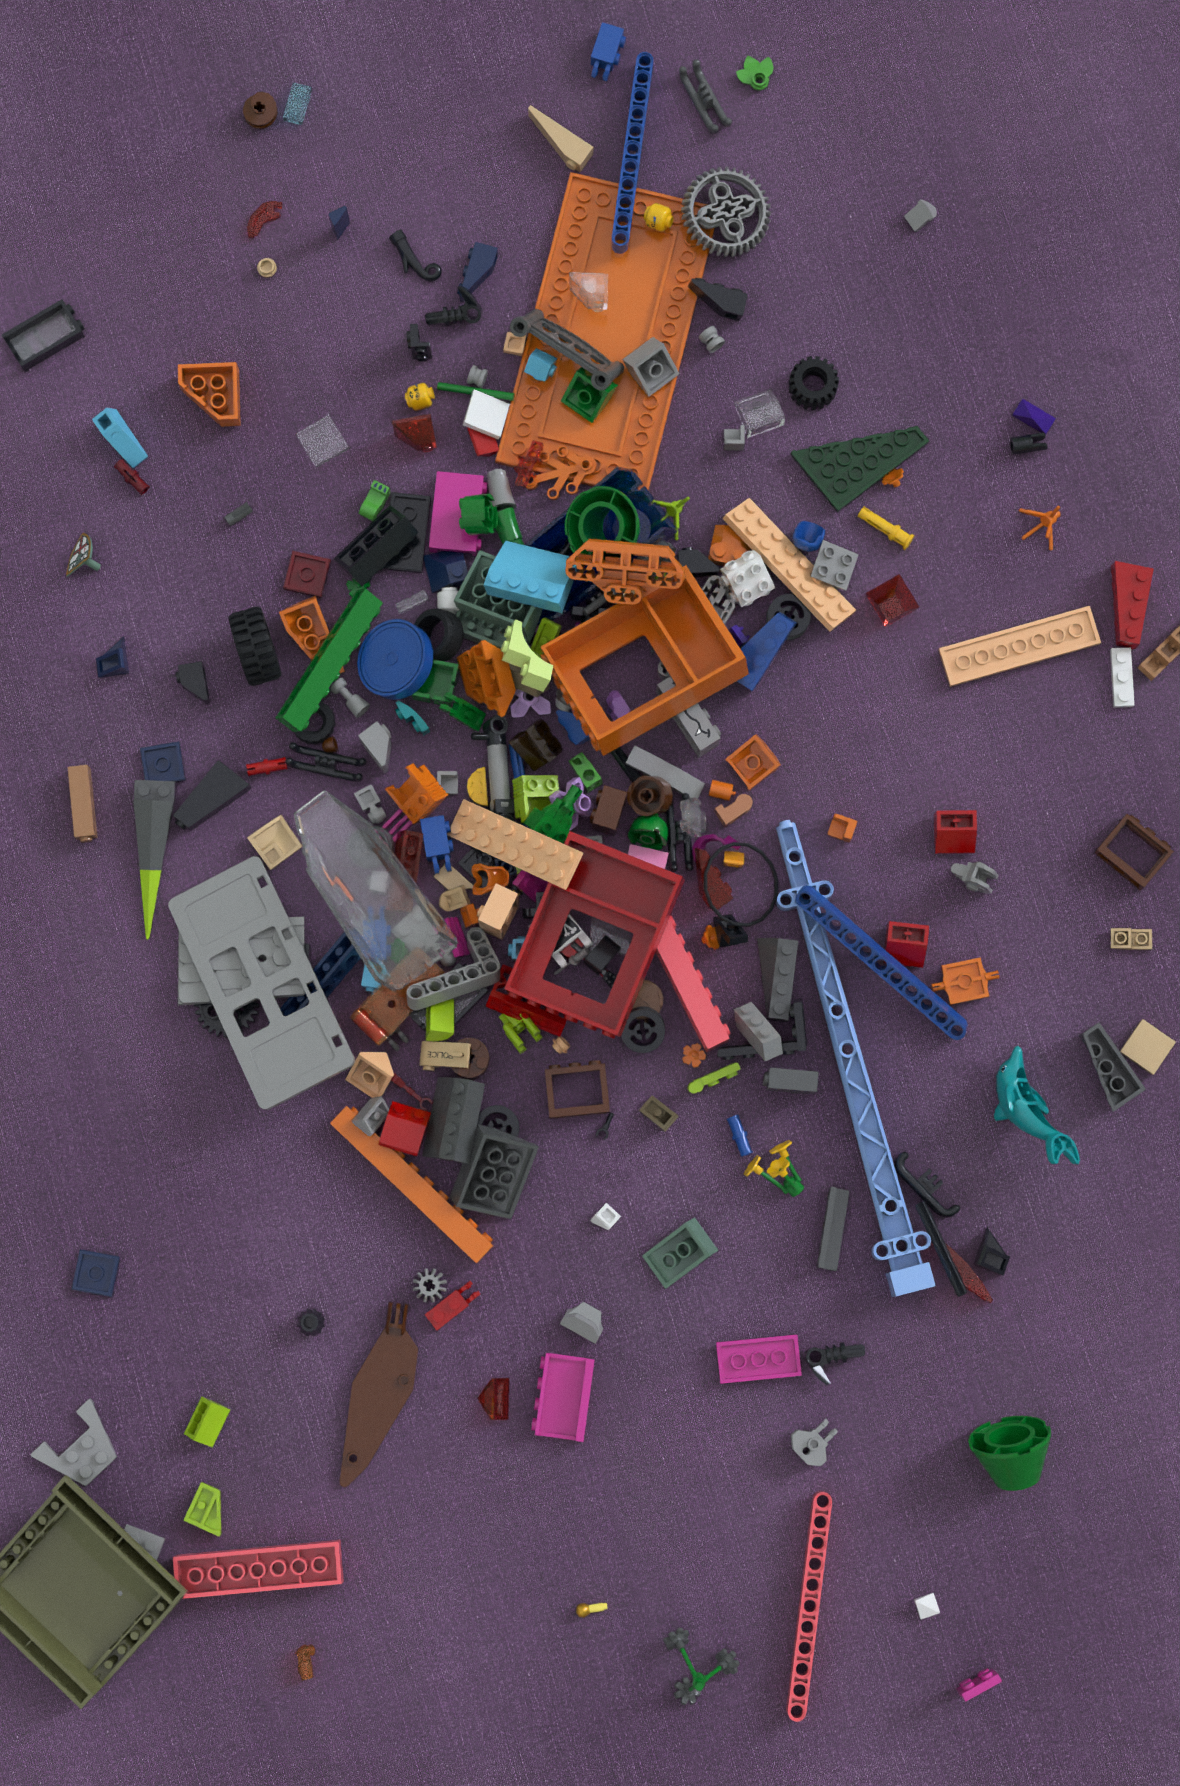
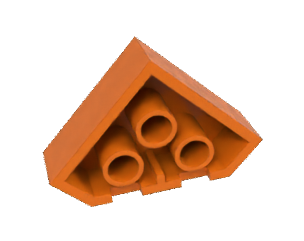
[178,362,241,427]

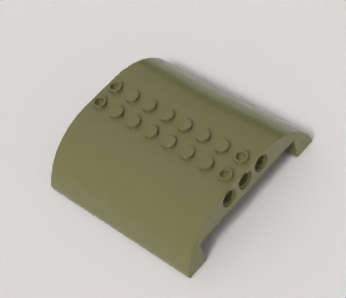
[0,1475,188,1709]

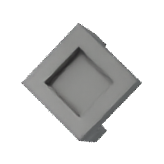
[724,425,745,450]
[437,771,458,795]

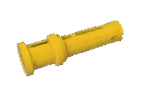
[857,506,915,550]

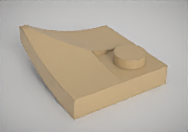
[247,815,304,870]

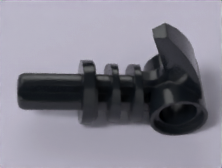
[425,285,482,326]
[805,1342,865,1385]

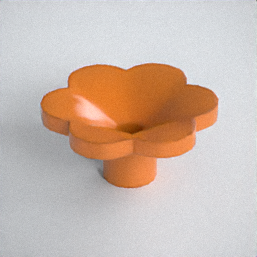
[882,468,904,487]
[701,925,719,950]

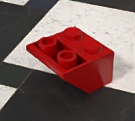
[934,810,977,854]
[883,921,929,968]

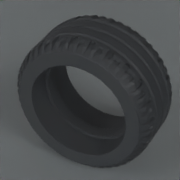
[414,608,464,661]

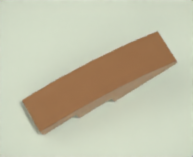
[1137,626,1180,681]

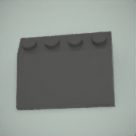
[422,1077,485,1164]
[450,1124,539,1219]

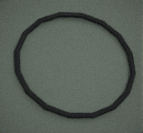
[704,842,778,927]

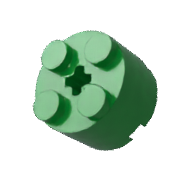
[459,494,498,536]

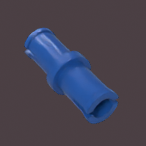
[727,1115,753,1157]

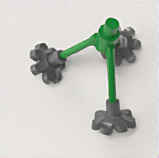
[663,1628,740,1705]

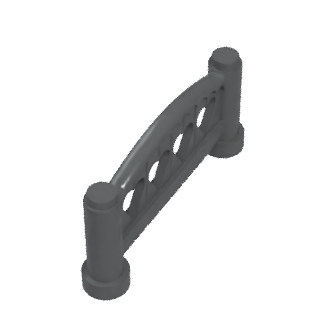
[510,309,624,390]

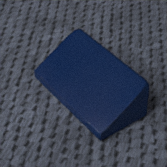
[328,206,350,240]

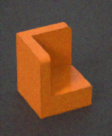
[827,813,857,843]

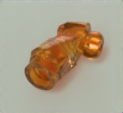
[295,1644,315,1681]

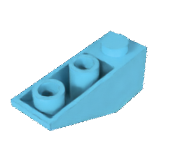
[92,408,148,468]

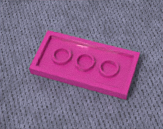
[716,1334,802,1384]

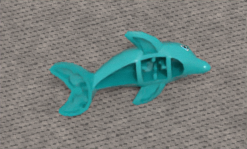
[994,1046,1080,1164]

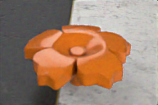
[682,1043,706,1068]

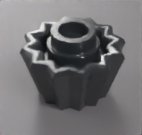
[297,1308,325,1336]

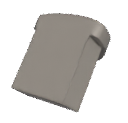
[904,199,937,231]

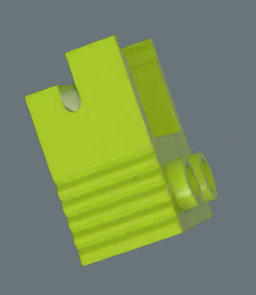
[512,775,559,823]

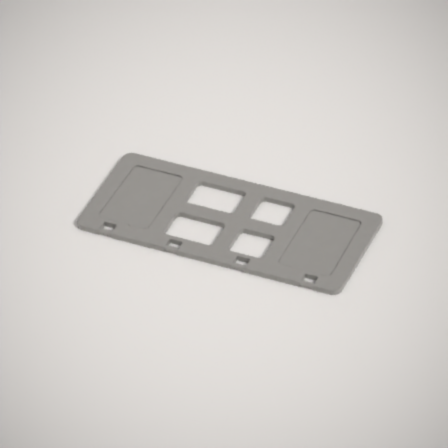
[168,856,355,1110]

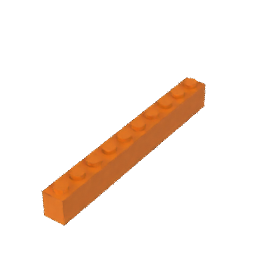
[330,1106,493,1264]

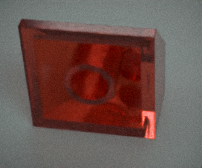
[392,414,437,452]
[866,574,919,627]

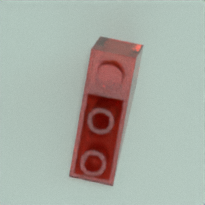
[695,848,734,912]

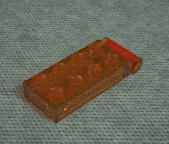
[349,947,445,1046]

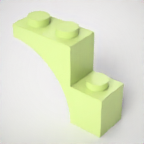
[501,619,553,692]

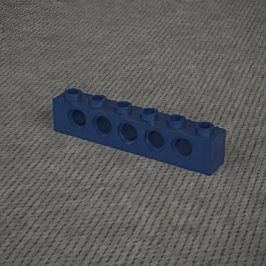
[268,930,369,1023]

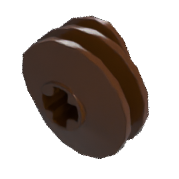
[243,92,278,129]

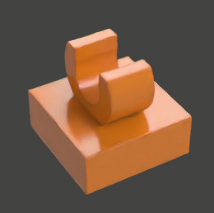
[460,903,479,928]

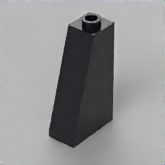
[173,760,251,831]

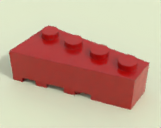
[1111,561,1154,649]

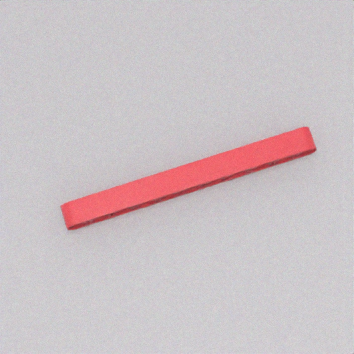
[786,1491,832,1722]

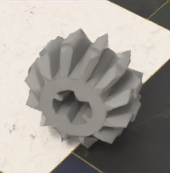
[413,1268,447,1303]

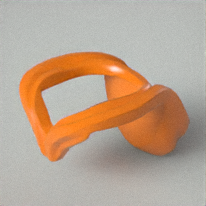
[471,863,510,895]

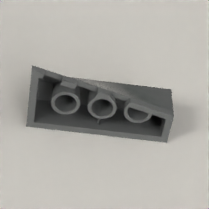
[757,938,798,1022]
[1079,1023,1146,1112]

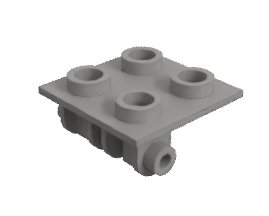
[810,540,859,591]

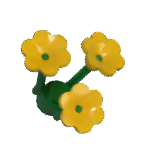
[744,1140,804,1197]

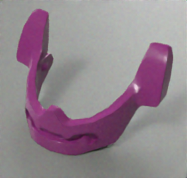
[692,834,741,883]

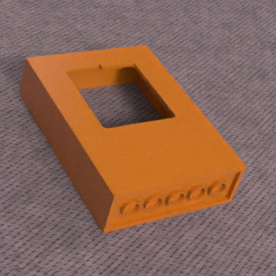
[540,565,749,756]

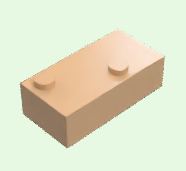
[476,883,520,940]

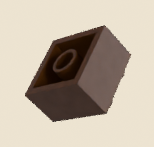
[590,785,627,836]

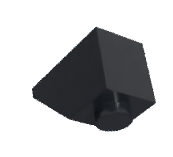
[678,547,719,578]
[176,661,210,704]

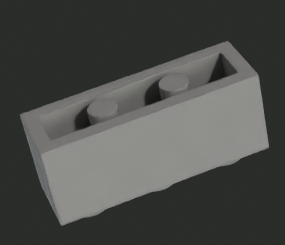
[734,1002,783,1061]

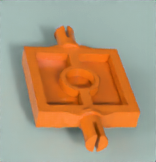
[931,957,999,1005]

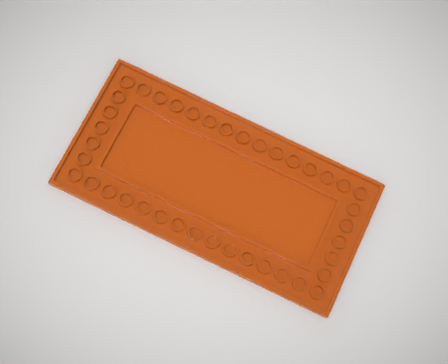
[495,172,717,499]

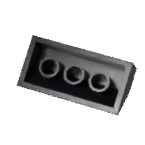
[334,505,419,586]

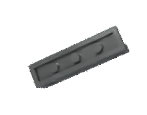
[816,1187,849,1271]

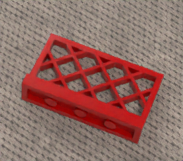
[485,964,574,1037]

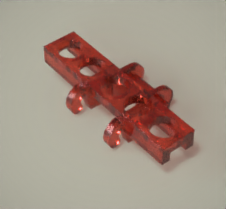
[513,440,544,488]

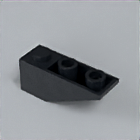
[688,278,748,321]

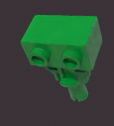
[523,784,583,844]

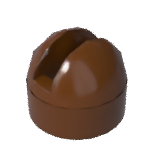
[322,736,338,753]

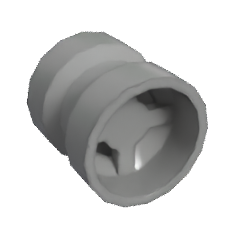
[698,326,725,353]

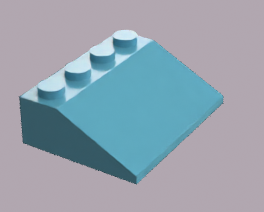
[484,541,578,613]

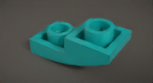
[395,701,430,736]

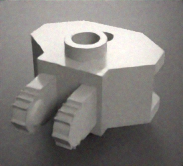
[951,861,999,894]
[791,1419,838,1466]

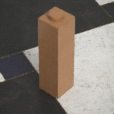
[68,765,98,843]

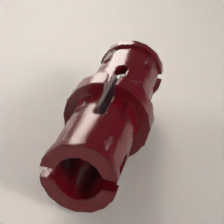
[114,459,150,495]

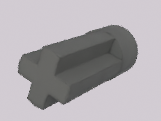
[224,502,253,527]

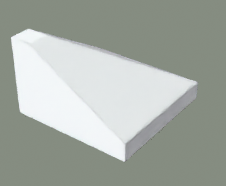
[590,1203,621,1230]
[914,1593,940,1619]

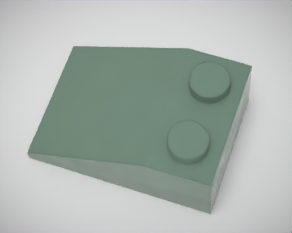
[642,1217,719,1289]

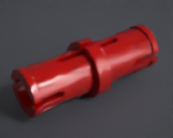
[246,757,288,776]

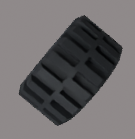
[789,356,839,410]

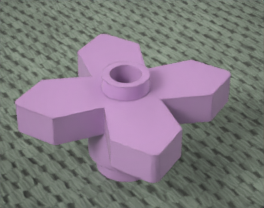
[511,688,551,718]
[549,777,595,830]

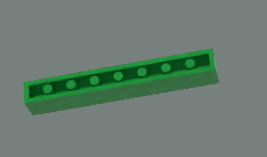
[275,589,383,732]

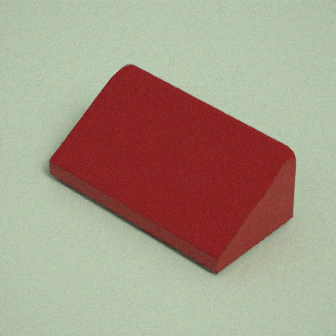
[467,427,499,457]

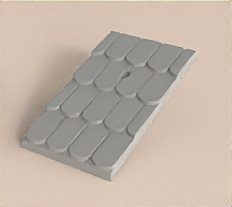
[178,916,305,1006]

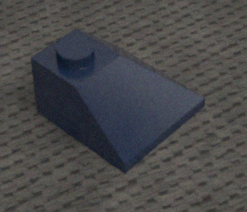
[423,551,468,594]

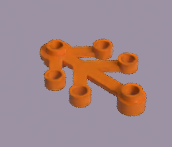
[522,445,596,500]

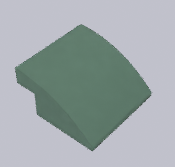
[454,550,543,649]

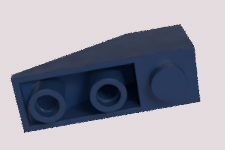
[457,242,498,303]

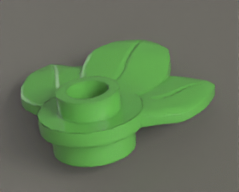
[736,56,773,90]

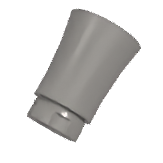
[487,469,517,511]

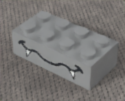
[656,676,721,758]

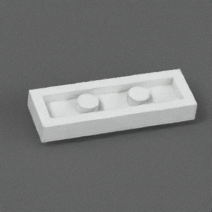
[1110,648,1134,708]

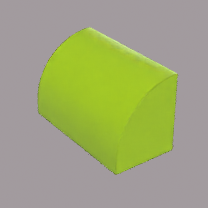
[426,999,454,1041]
[184,1396,230,1448]

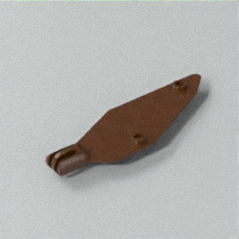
[340,1302,418,1487]

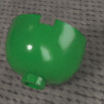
[628,815,669,850]

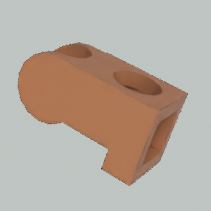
[714,794,753,827]

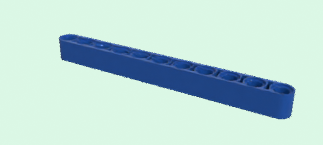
[611,52,653,254]
[796,885,968,1040]

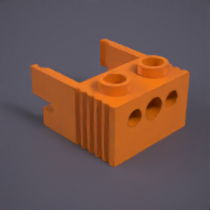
[385,763,448,825]

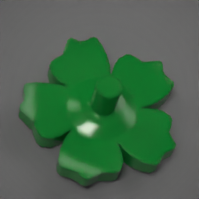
[346,578,370,597]

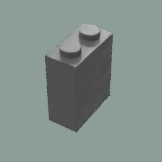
[763,1068,818,1095]

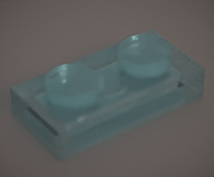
[283,82,312,125]

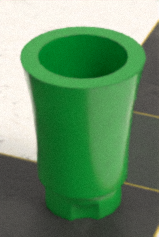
[495,507,524,545]

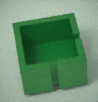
[412,659,460,707]

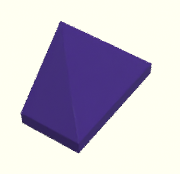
[1012,399,1056,435]

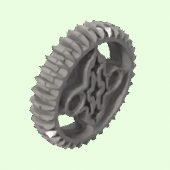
[681,166,771,257]

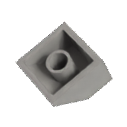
[622,337,680,396]
[358,722,392,774]

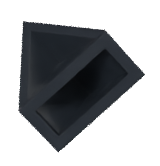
[974,1227,1010,1276]

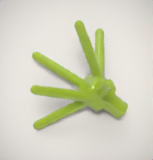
[644,497,690,541]

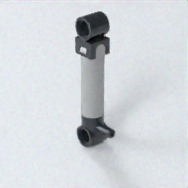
[471,715,515,822]

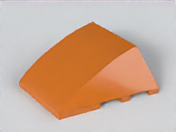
[456,640,516,717]

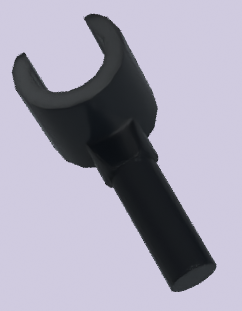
[596,1112,614,1140]

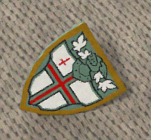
[66,533,101,577]

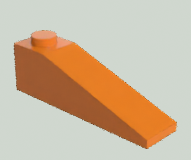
[279,596,345,673]

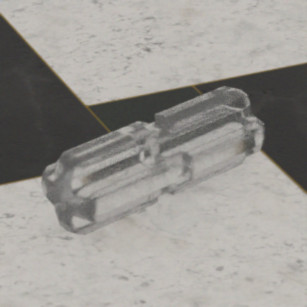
[396,590,429,614]

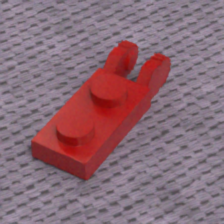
[425,1281,481,1331]

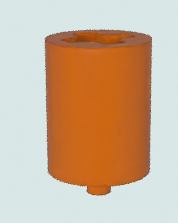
[708,780,736,801]

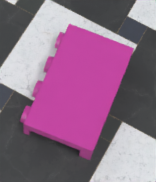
[429,471,488,556]
[531,1353,595,1442]

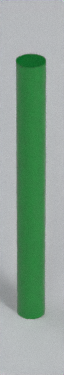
[437,382,515,401]

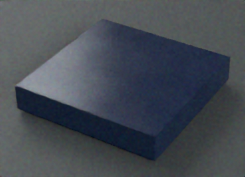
[140,741,186,783]
[71,1249,121,1297]

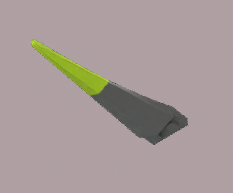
[133,780,175,940]

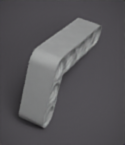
[407,927,500,1010]

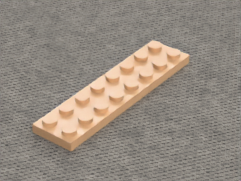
[723,498,856,632]
[938,606,1101,687]
[447,799,583,890]

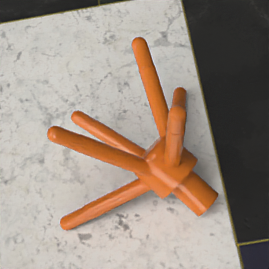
[1019,506,1061,551]

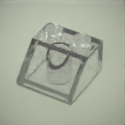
[569,272,608,312]
[734,389,785,438]

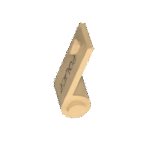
[419,1041,471,1071]

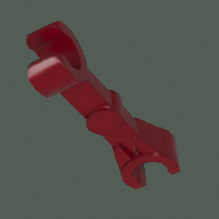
[391,1073,433,1111]

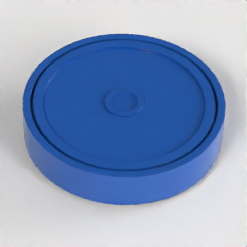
[357,619,433,700]

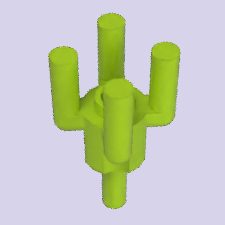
[499,1014,543,1054]

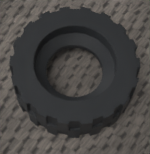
[294,701,336,745]

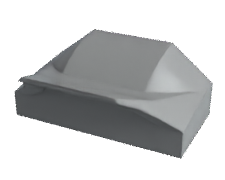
[560,1302,603,1344]

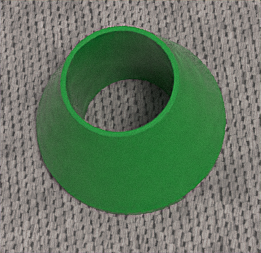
[565,486,641,560]
[968,1416,1051,1491]

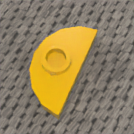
[467,767,488,807]

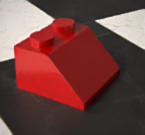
[378,1101,431,1156]

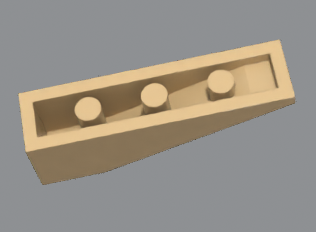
[528,105,593,172]

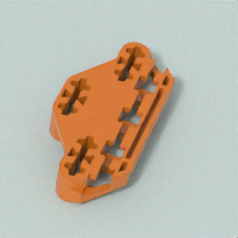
[565,538,685,605]

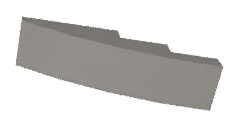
[626,745,705,802]

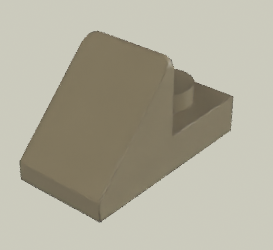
[639,1095,679,1132]

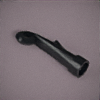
[389,229,442,281]

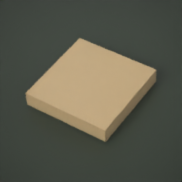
[1120,1019,1176,1075]

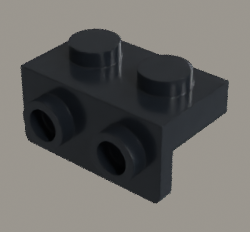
[407,324,432,362]

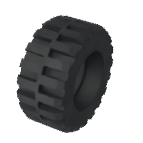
[228,606,282,686]

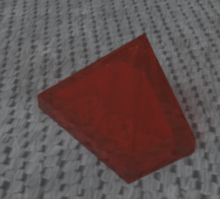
[477,1378,509,1420]

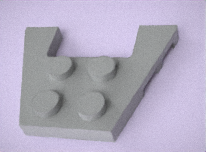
[30,1398,117,1486]

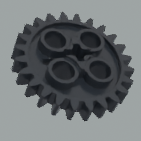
[194,1000,260,1038]

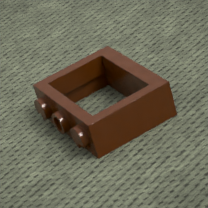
[1094,814,1174,890]
[545,1060,610,1119]

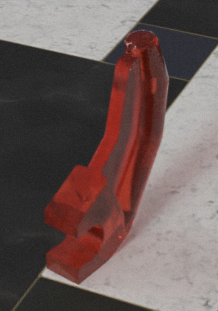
[247,201,283,238]

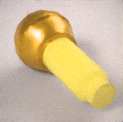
[576,1603,608,1618]

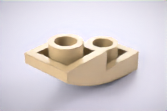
[1111,928,1152,950]

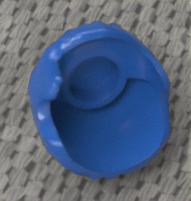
[792,521,825,552]

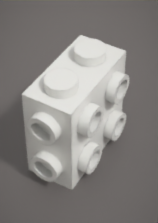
[720,550,775,607]

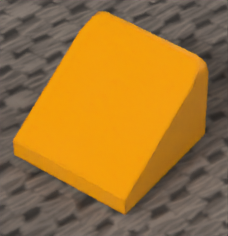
[723,851,744,868]

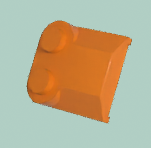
[708,525,750,566]
[725,734,781,790]

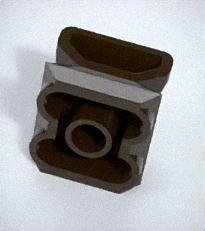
[508,718,563,772]

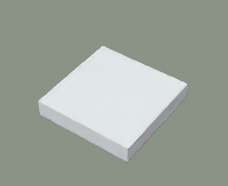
[463,389,510,440]

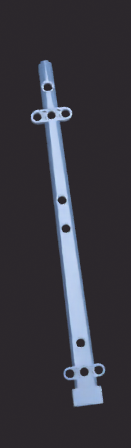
[776,820,936,1297]

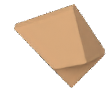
[345,1052,394,1098]

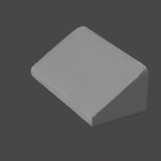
[352,1096,389,1136]

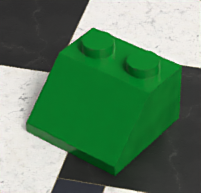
[561,367,618,423]

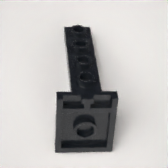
[717,998,807,1060]

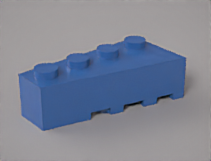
[737,612,797,691]

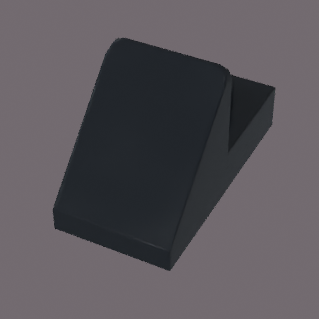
[713,914,748,947]

